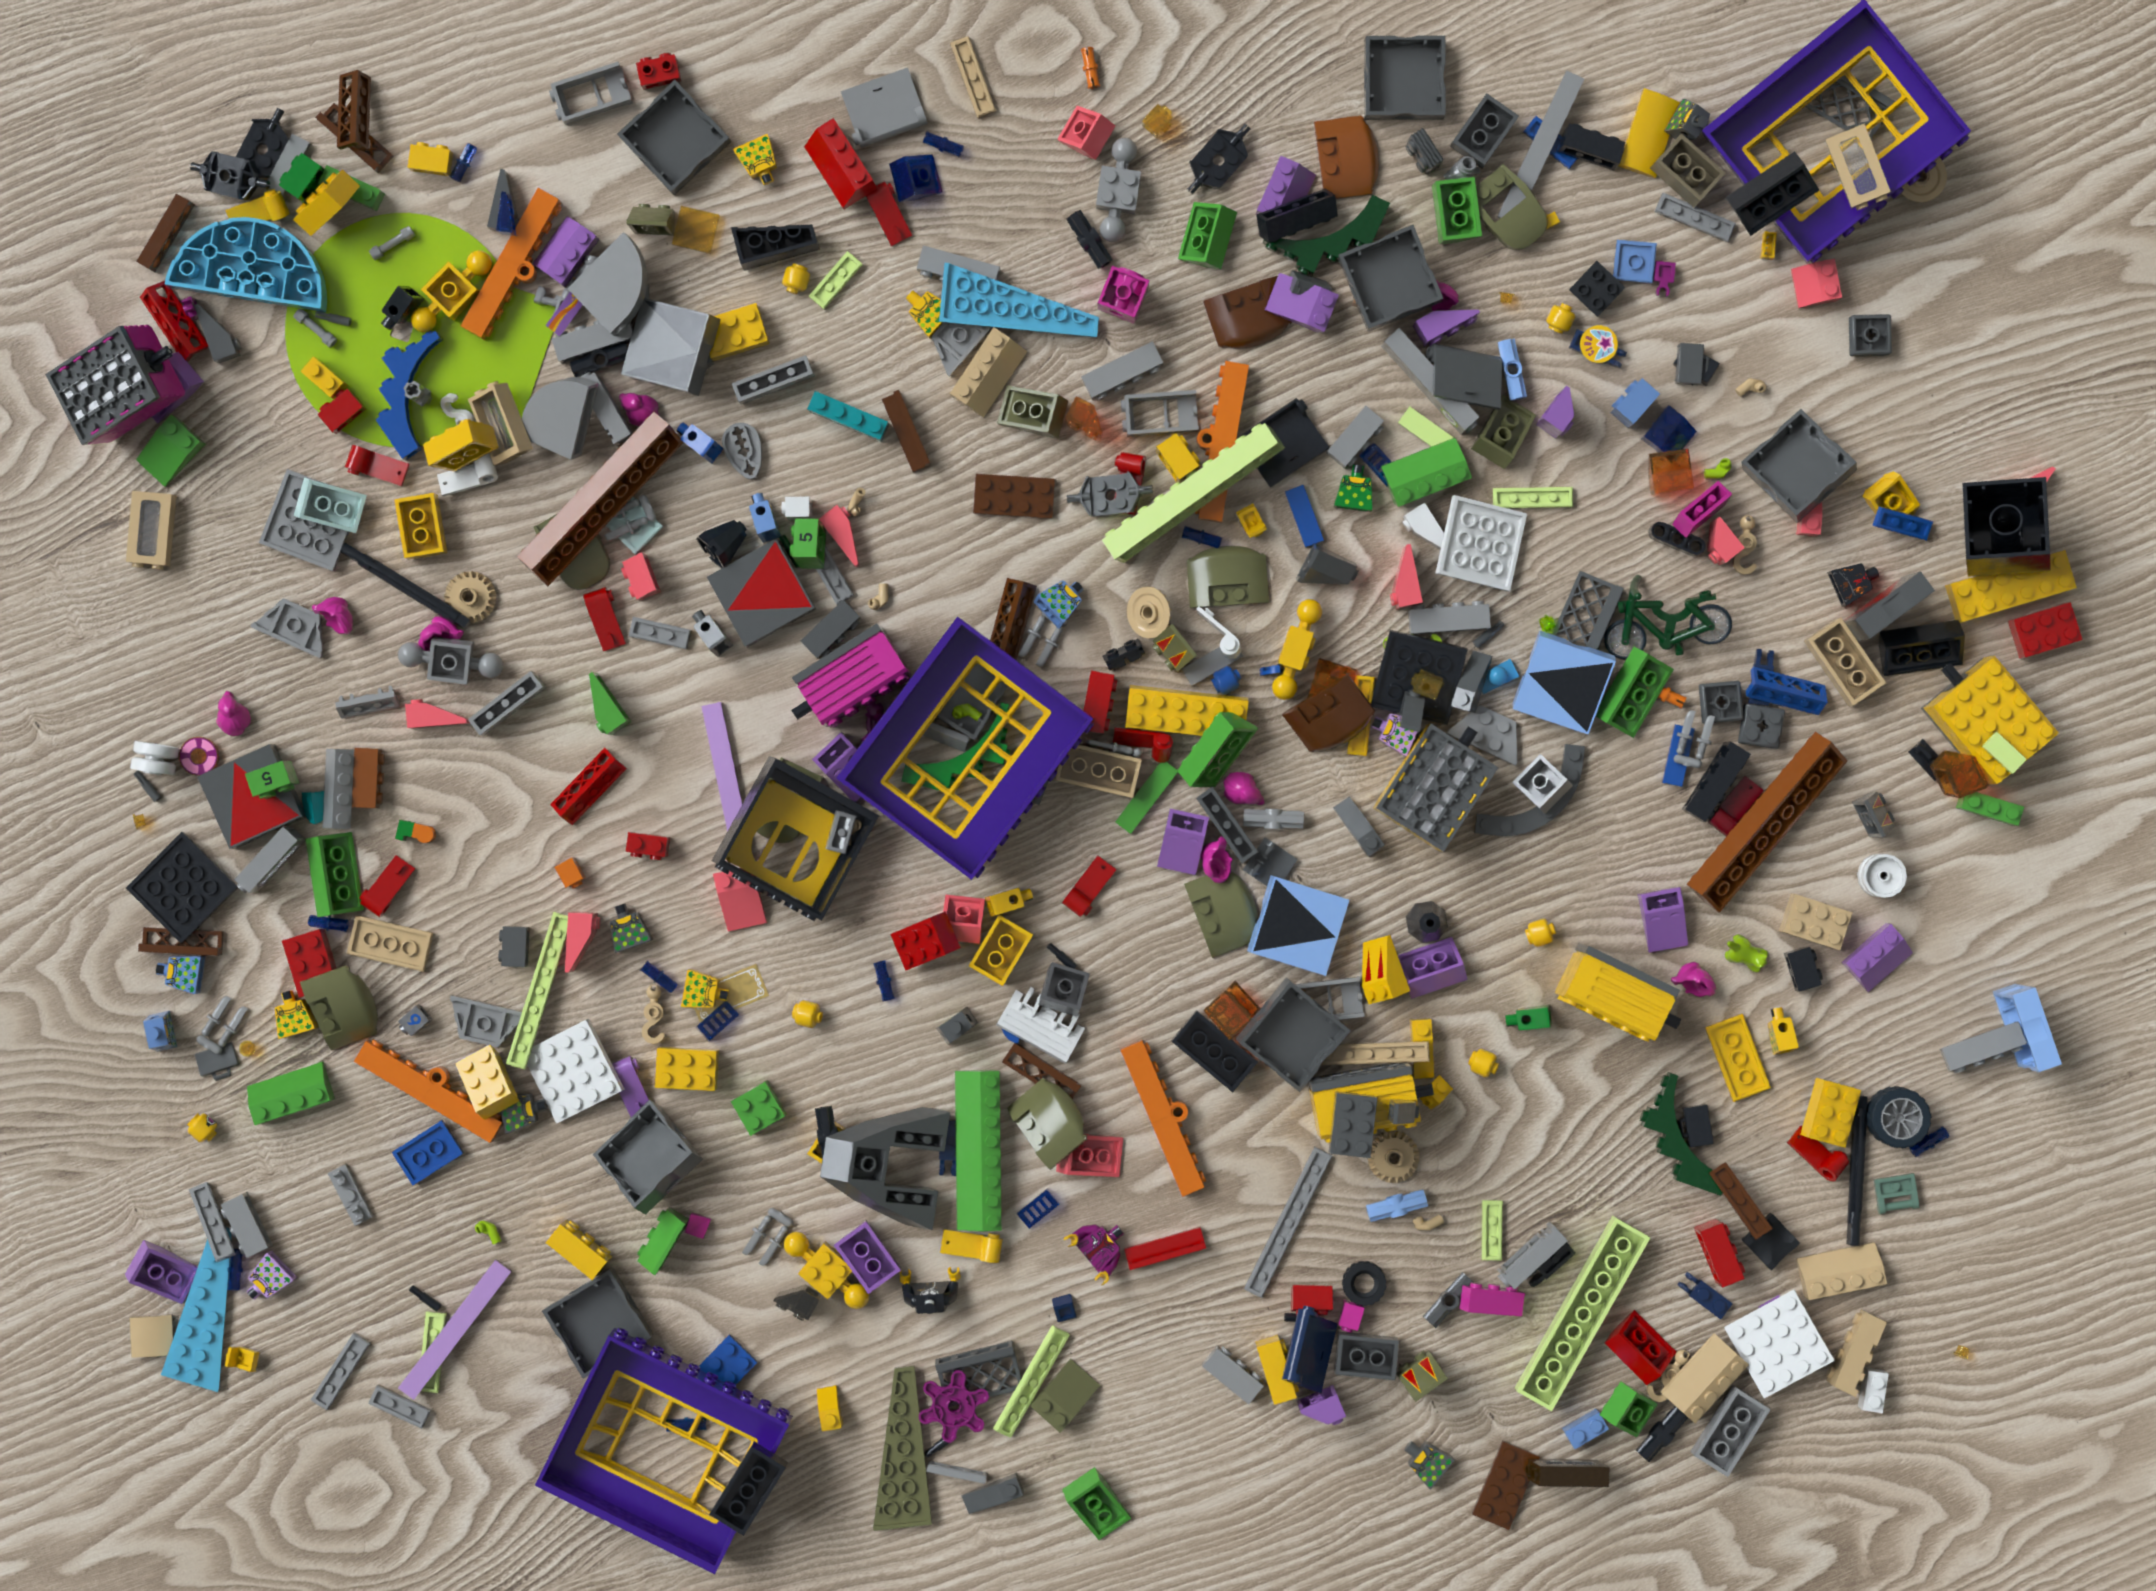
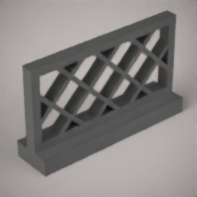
[1805,76,1895,139]
[1552,571,1624,650]
[935,1341,1022,1407]

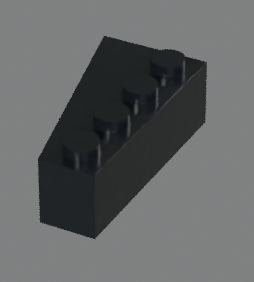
[731,224,820,271]
[1682,741,1751,822]

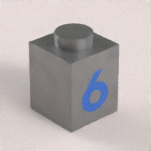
[398,1005,433,1036]

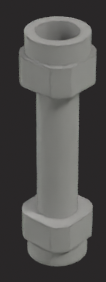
[369,226,416,261]
[293,308,337,348]

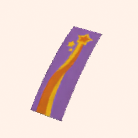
[545,292,583,337]

